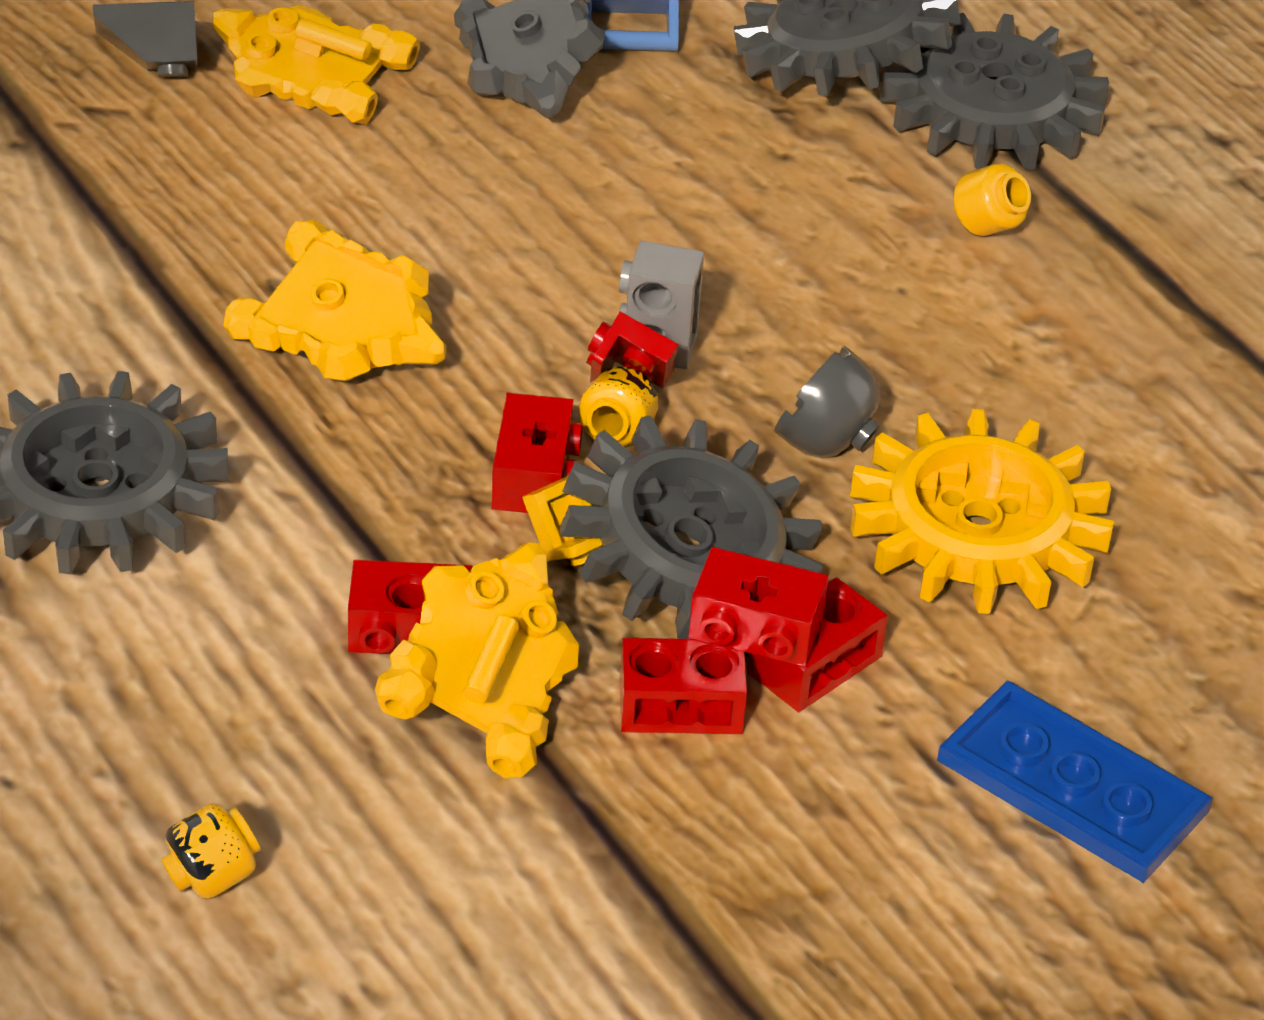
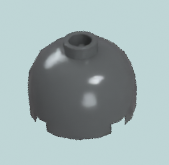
[774,346,881,458]

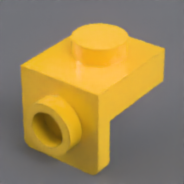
[522,476,603,566]

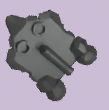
[454,0,605,117]

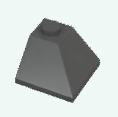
[93,1,198,78]

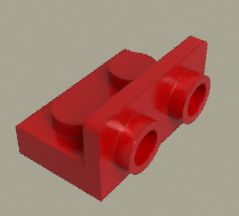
[586,311,678,389]

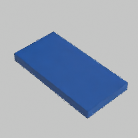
[937,680,1212,883]

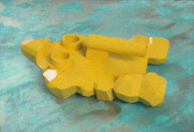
[213,5,420,125]
[223,219,446,381]
[375,542,579,778]

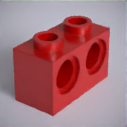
[748,577,888,713]
[619,638,747,734]

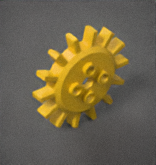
[850,409,1114,614]

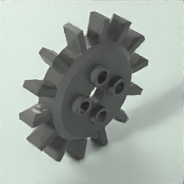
[734,0,961,95]
[880,13,1109,170]
[0,371,229,574]
[559,416,823,639]

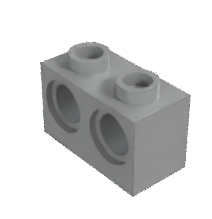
[619,241,704,369]

